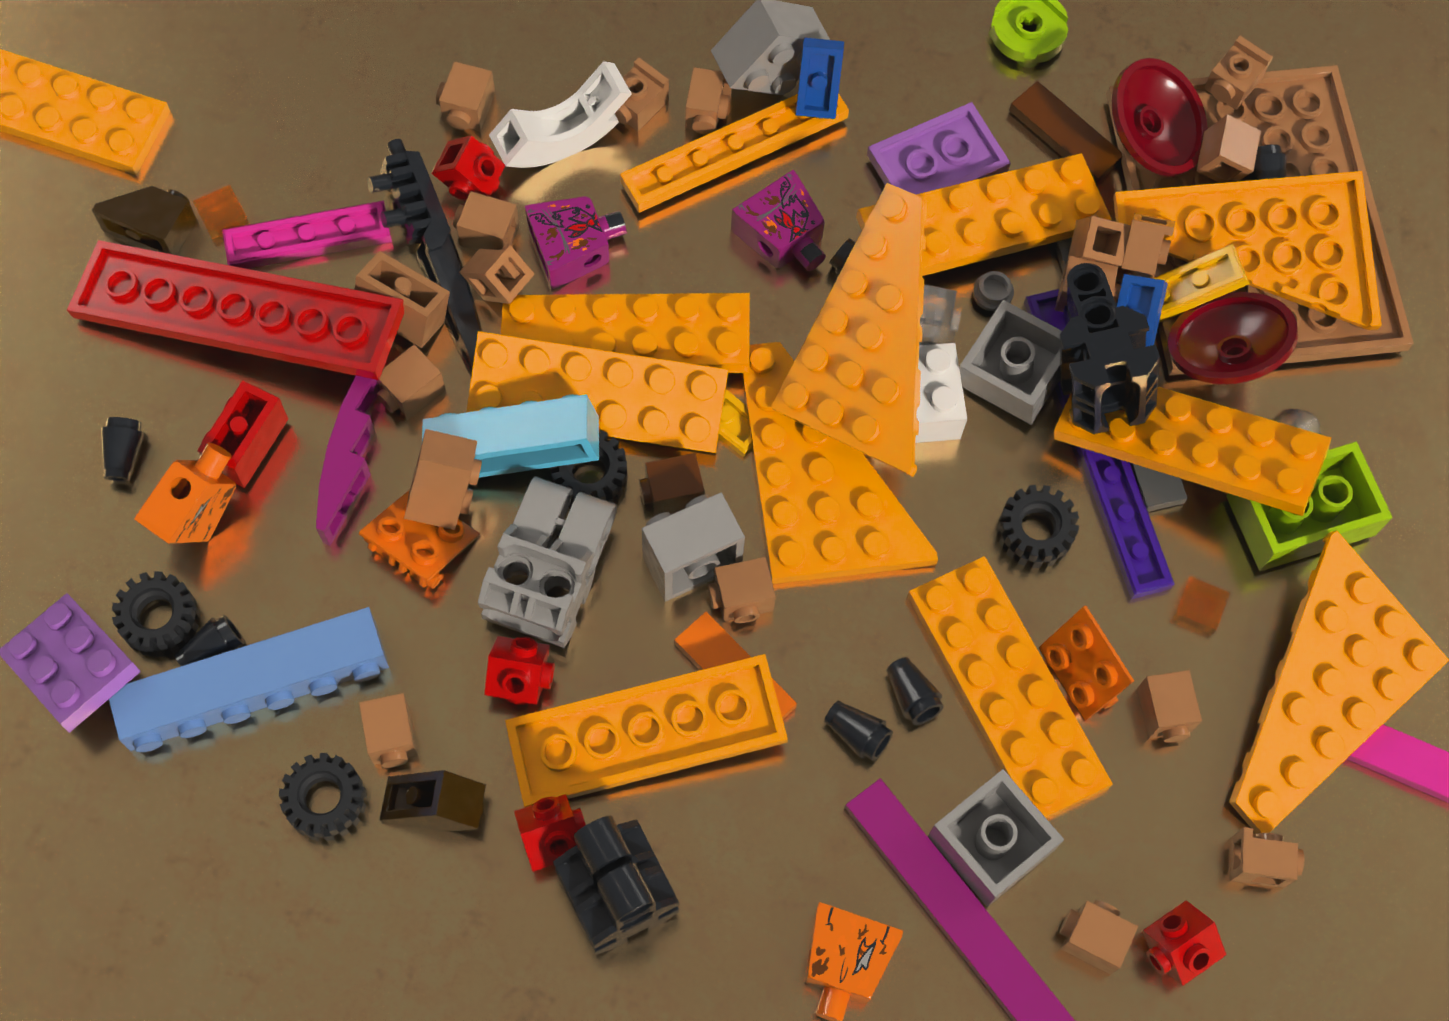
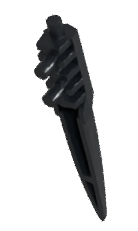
[367,139,482,376]

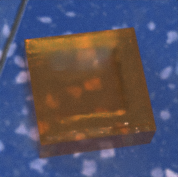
[193,185,249,239]
[1172,576,1230,635]

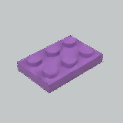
[867,102,1011,194]
[0,593,141,733]

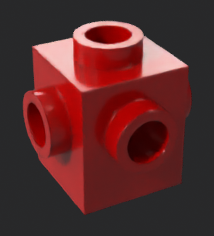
[431,135,505,202]
[484,636,555,705]
[514,794,586,872]
[1143,900,1226,986]

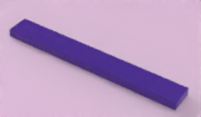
[1024,289,1175,599]

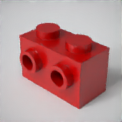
[197,380,289,488]

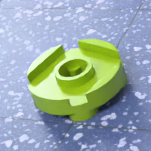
[989,0,1068,68]

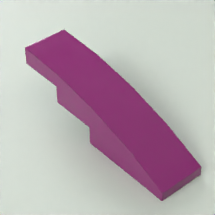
[316,376,380,546]

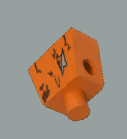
[134,443,236,544]
[805,902,903,1021]

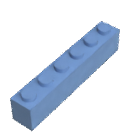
[109,607,389,752]

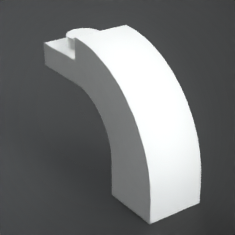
[489,61,632,168]

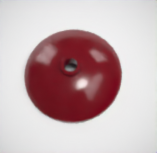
[1111,58,1208,176]
[1168,292,1298,385]

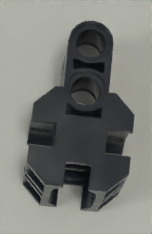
[1060,263,1160,434]
[553,815,679,955]

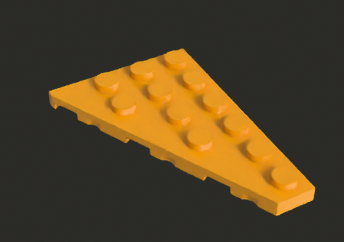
[1113,171,1382,330]
[770,183,927,477]
[741,342,938,584]
[1229,530,1449,834]

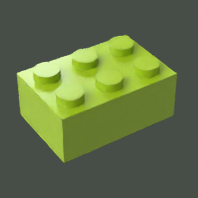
[1226,441,1393,571]

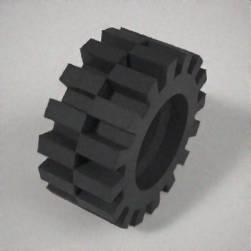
[550,430,627,507]
[997,485,1079,568]
[112,571,200,657]
[279,753,367,841]

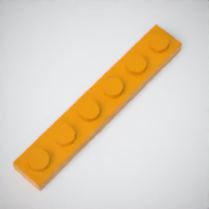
[620,93,849,213]

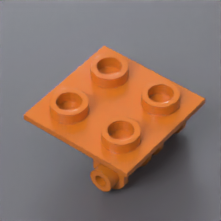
[359,490,480,589]
[1039,606,1134,721]

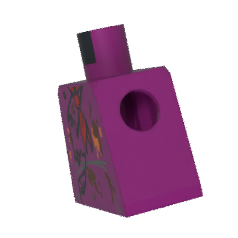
[731,170,826,271]
[525,196,627,291]

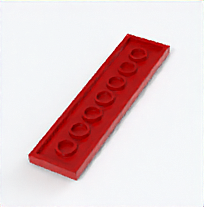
[67,240,405,380]

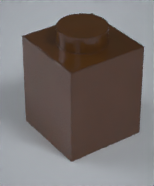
[639,453,705,516]

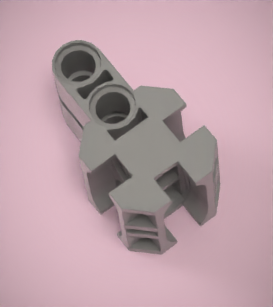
[478,476,617,648]

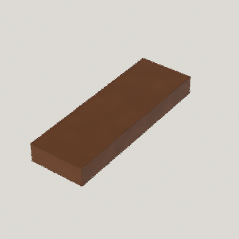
[1009,80,1122,184]

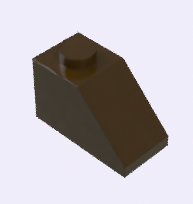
[92,186,197,255]
[379,770,486,831]

